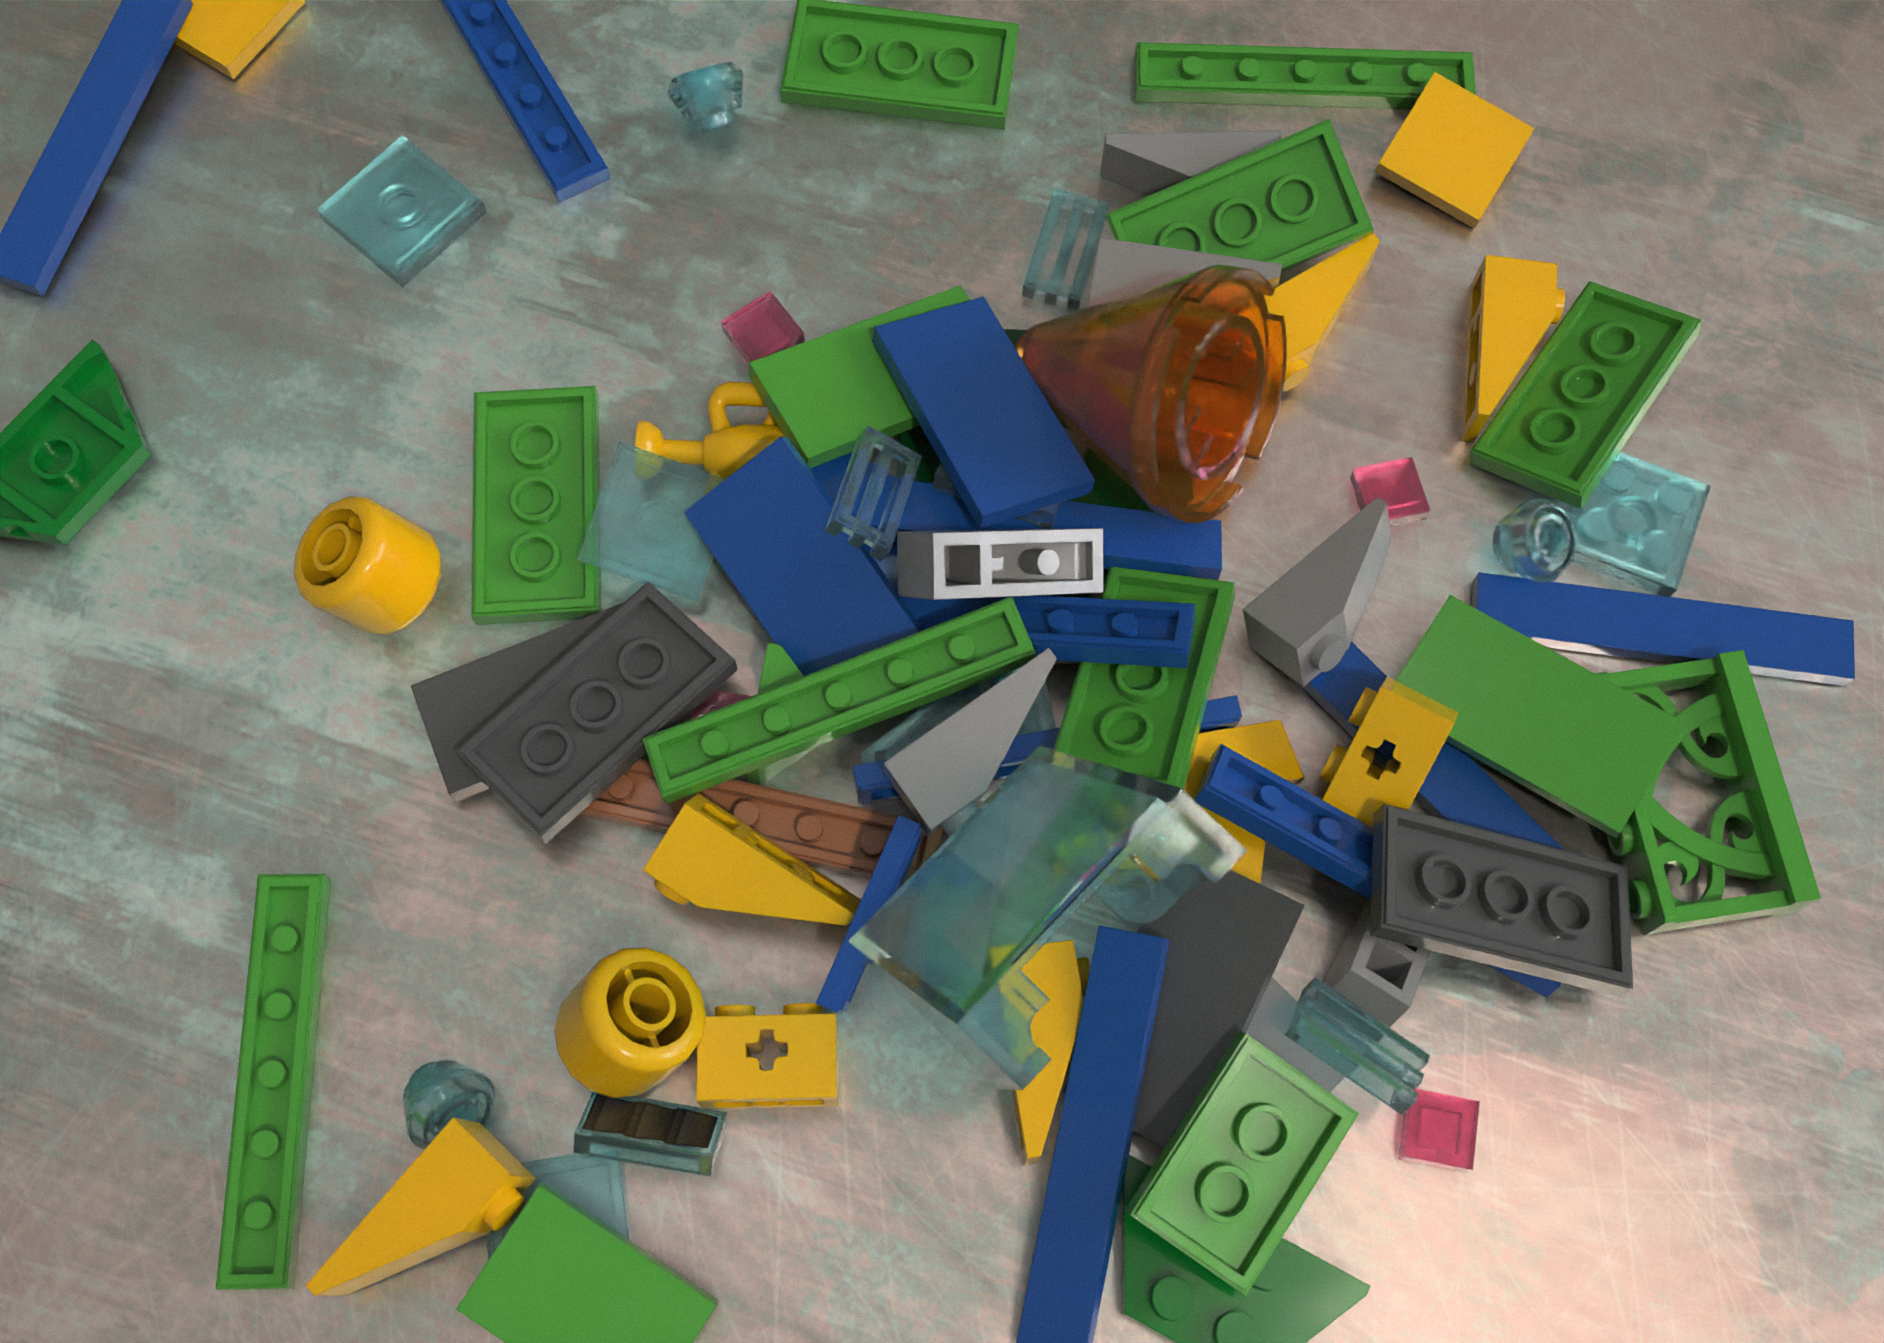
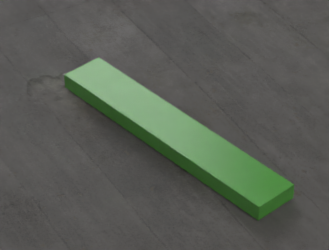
[1134,42,1476,110]
[642,596,1036,804]
[216,874,331,1290]

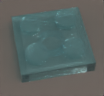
[1551,452,1711,597]

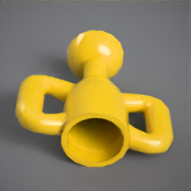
[635,381,784,496]

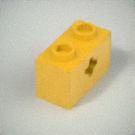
[1319,677,1459,828]
[696,1003,839,1110]

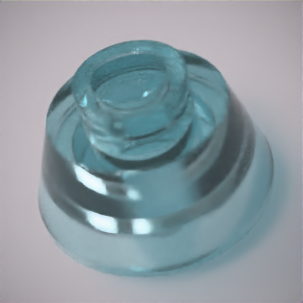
[667,62,744,132]
[1493,497,1576,583]
[402,1059,495,1150]

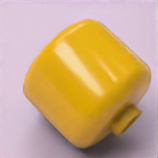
[294,496,441,635]
[554,947,706,1098]

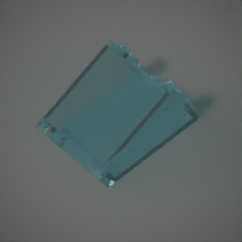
[848,745,1248,1090]

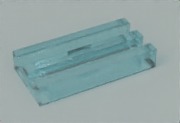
[1022,189,1110,311]
[825,425,922,561]
[1285,977,1430,1115]

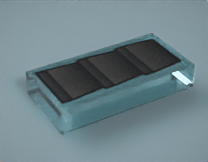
[574,1092,727,1176]

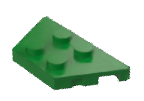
[0,339,151,546]
[1121,1155,1371,1343]

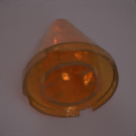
[1015,264,1287,524]

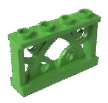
[1595,650,1821,936]

